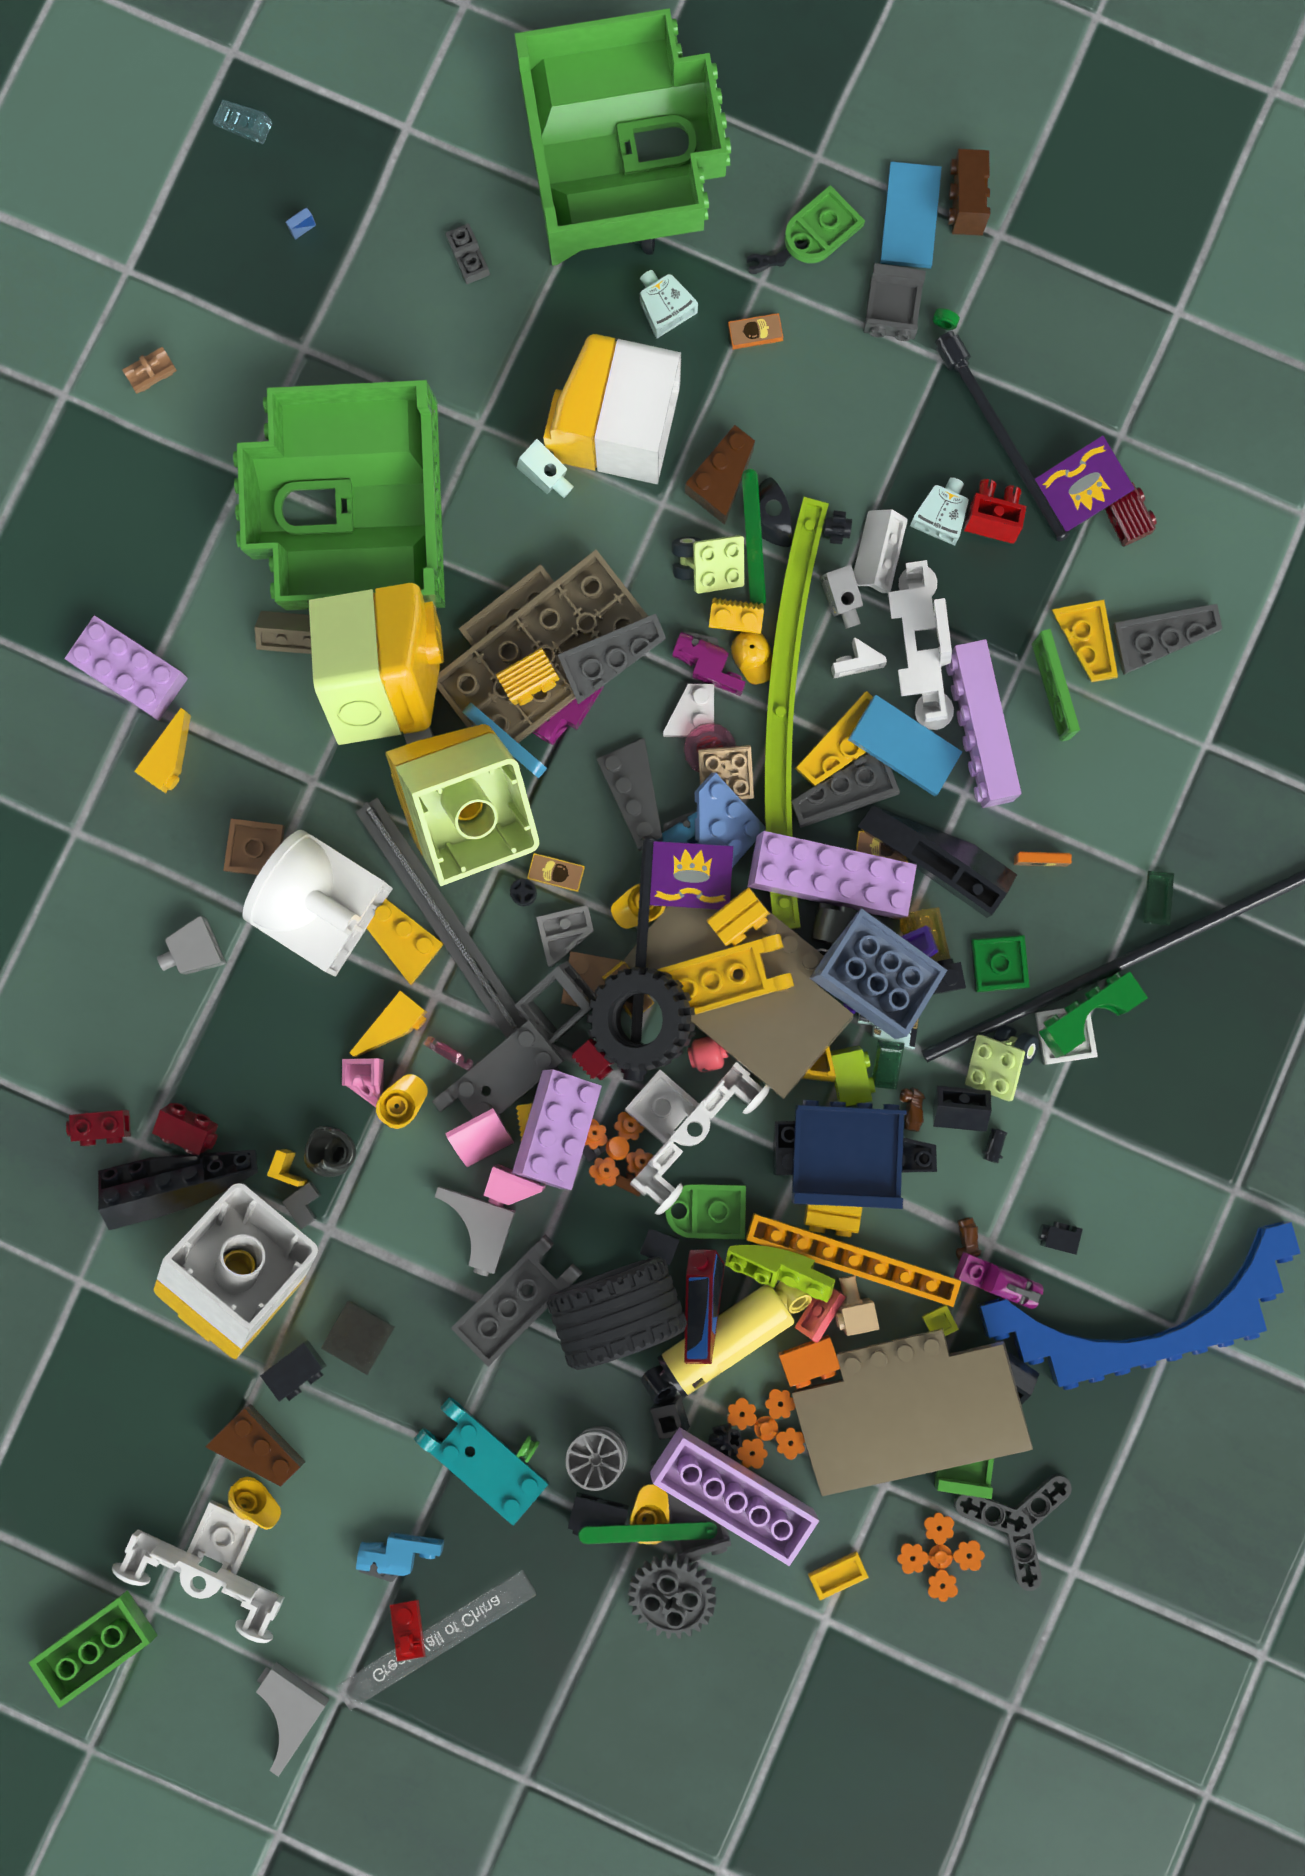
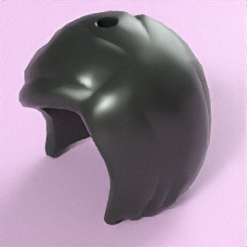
[304,1126,356,1177]

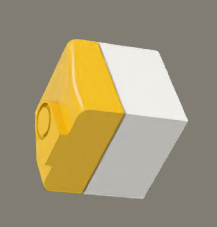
[543,334,681,484]
[154,1183,318,1359]

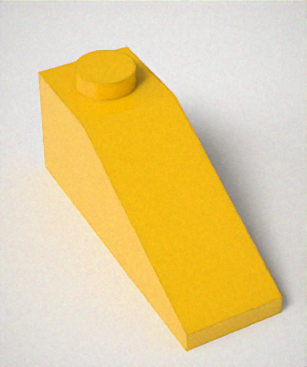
[134,708,191,793]
[350,991,427,1057]

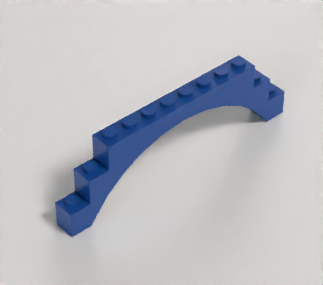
[977,1221,1301,1390]

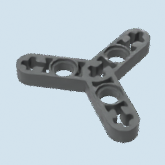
[954,1474,1072,1591]

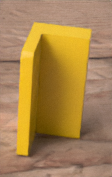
[267,1149,308,1187]

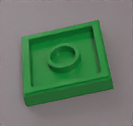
[971,935,1030,992]

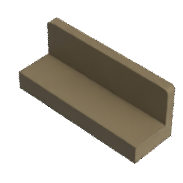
[255,611,312,654]

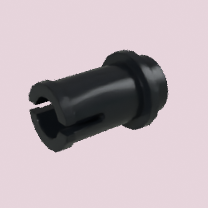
[982,1128,1007,1163]

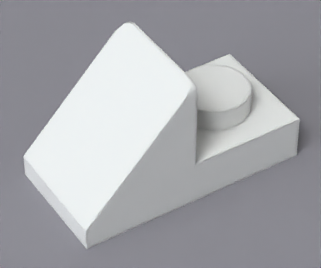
[831,638,887,679]

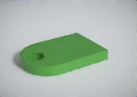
[784,185,865,263]
[666,1184,746,1239]

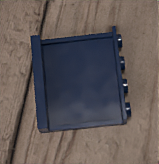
[792,1100,907,1209]

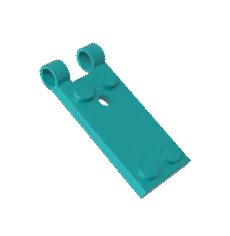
[414,1397,549,1526]

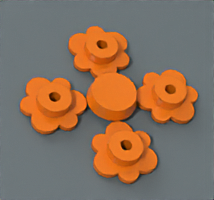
[585,1112,653,1187]
[727,1389,805,1469]
[897,1512,985,1602]

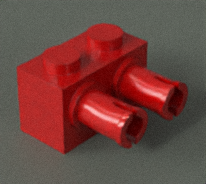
[964,479,1027,544]

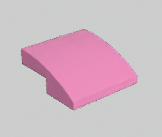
[445,1108,514,1167]

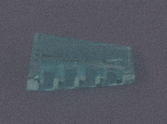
[212,99,272,144]

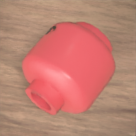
[688,1036,729,1073]

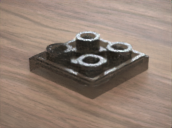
[321,1300,395,1375]

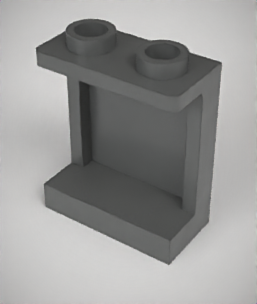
[864,263,926,341]

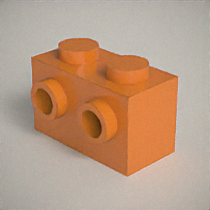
[778,1335,840,1389]

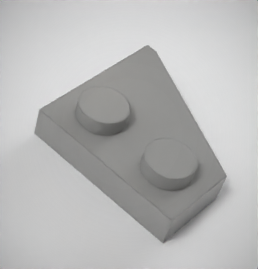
[536,905,594,967]

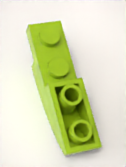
[725,1245,835,1303]

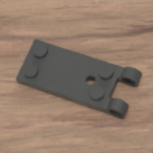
[432,1019,565,1118]
[451,1234,583,1367]

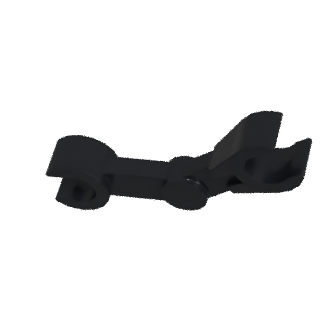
[747,240,808,274]

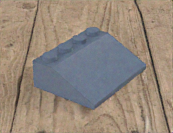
[810,909,947,1039]

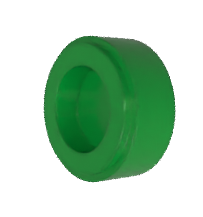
[932,308,960,330]

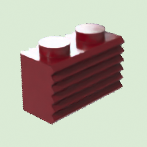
[1104,482,1157,547]
[572,1038,613,1081]

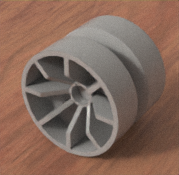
[566,1426,628,1491]

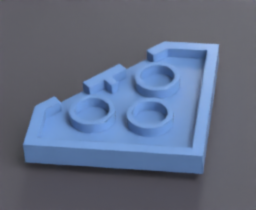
[695,773,765,868]

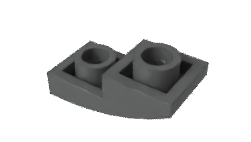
[445,223,490,284]

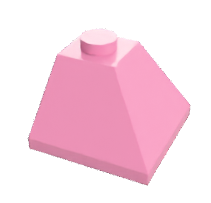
[484,1164,546,1207]

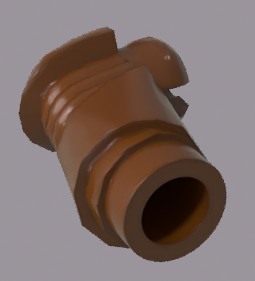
[900,1087,926,1132]
[956,1217,982,1261]

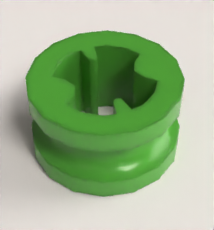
[516,1435,540,1463]

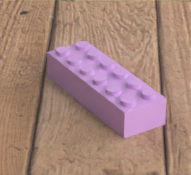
[946,639,1022,808]
[747,831,917,920]
[650,1427,819,1566]

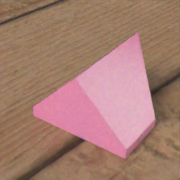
[342,1059,384,1107]

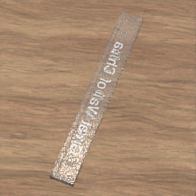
[336,1570,537,1710]

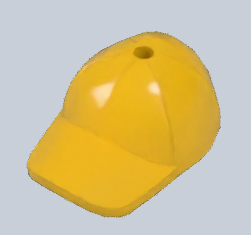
[731,632,772,685]
[611,883,666,929]
[376,1074,428,1129]
[228,1477,281,1529]
[629,1484,670,1545]

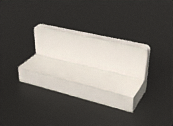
[854,509,908,593]

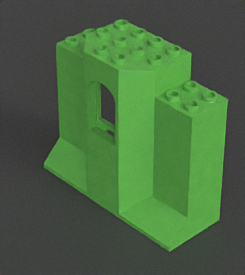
[514,8,731,266]
[233,380,445,610]

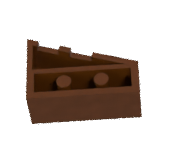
[948,149,991,236]
[685,425,755,525]
[205,1404,305,1487]

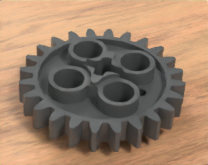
[628,1553,717,1639]

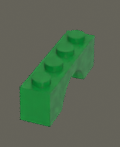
[1038,972,1148,1058]

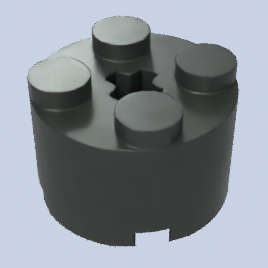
[811,902,857,945]

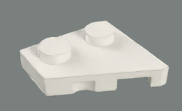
[663,684,714,737]

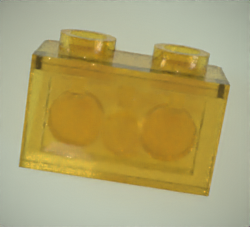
[900,907,951,962]

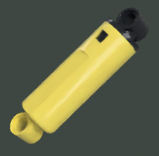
[641,1281,812,1404]

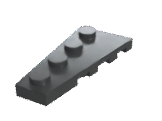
[1113,604,1223,675]
[558,613,666,704]
[597,738,663,851]
[791,754,900,828]

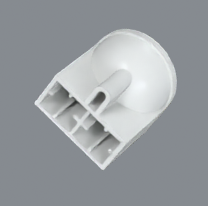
[243,830,393,977]

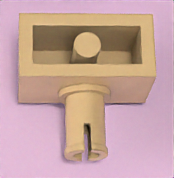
[835,1275,880,1336]

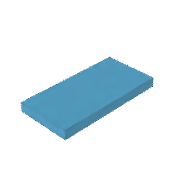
[880,162,942,269]
[848,695,963,796]

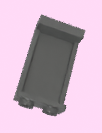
[651,1460,731,1563]

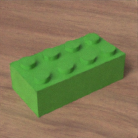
[28,1590,158,1708]

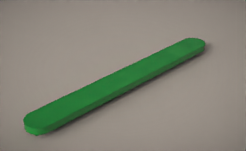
[742,469,766,605]
[578,1522,717,1544]

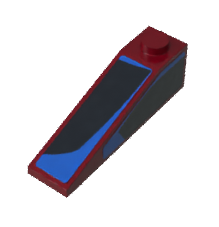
[684,1250,725,1364]

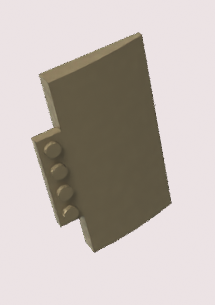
[437,550,648,743]
[623,906,854,1099]
[792,1328,1033,1496]

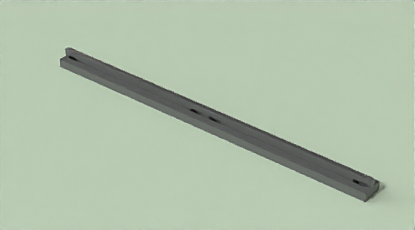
[356,798,606,1161]

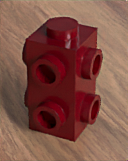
[152,1103,218,1155]
[66,1110,131,1146]

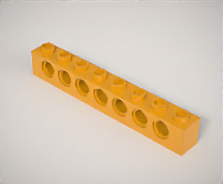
[745,1213,961,1307]

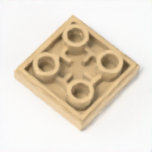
[698,745,754,799]

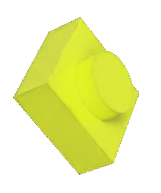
[922,1305,959,1336]

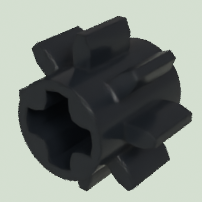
[824,510,852,544]
[709,1423,742,1457]

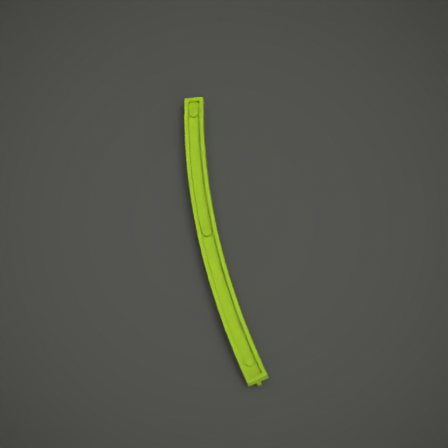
[764,497,829,929]

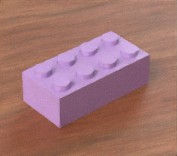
[65,616,188,721]
[512,1069,602,1190]

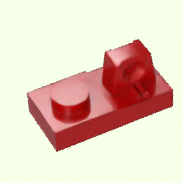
[390,1600,426,1662]

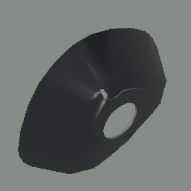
[758,477,792,547]

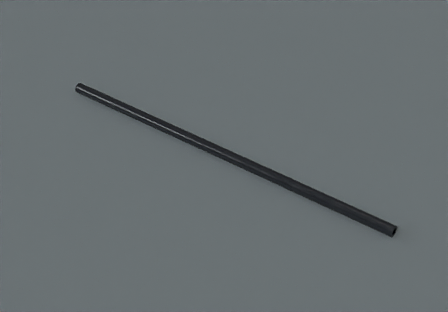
[921,870,1305,1063]

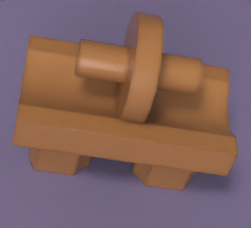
[122,347,177,394]

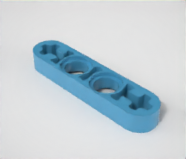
[462,702,547,778]

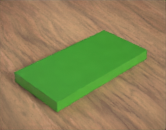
[1032,629,1080,742]

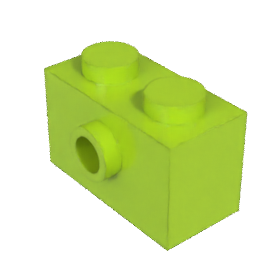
[830,1045,875,1107]

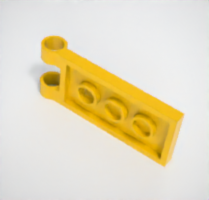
[658,934,794,1016]

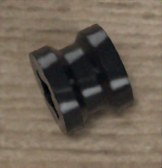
[510,878,537,907]

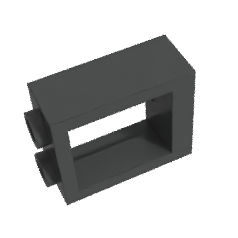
[515,961,597,1044]

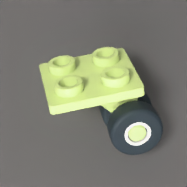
[672,535,744,594]
[965,1026,1039,1101]

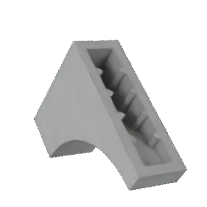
[435,1186,516,1277]
[256,1662,329,1777]

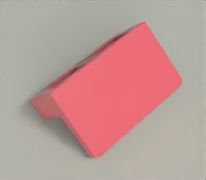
[794,1288,846,1343]

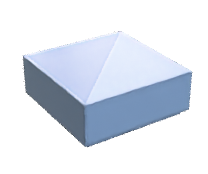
[286,208,316,240]

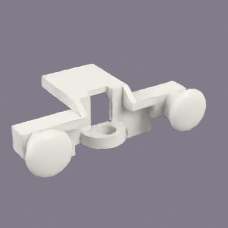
[888,560,954,730]
[625,1062,770,1215]
[112,1500,285,1643]

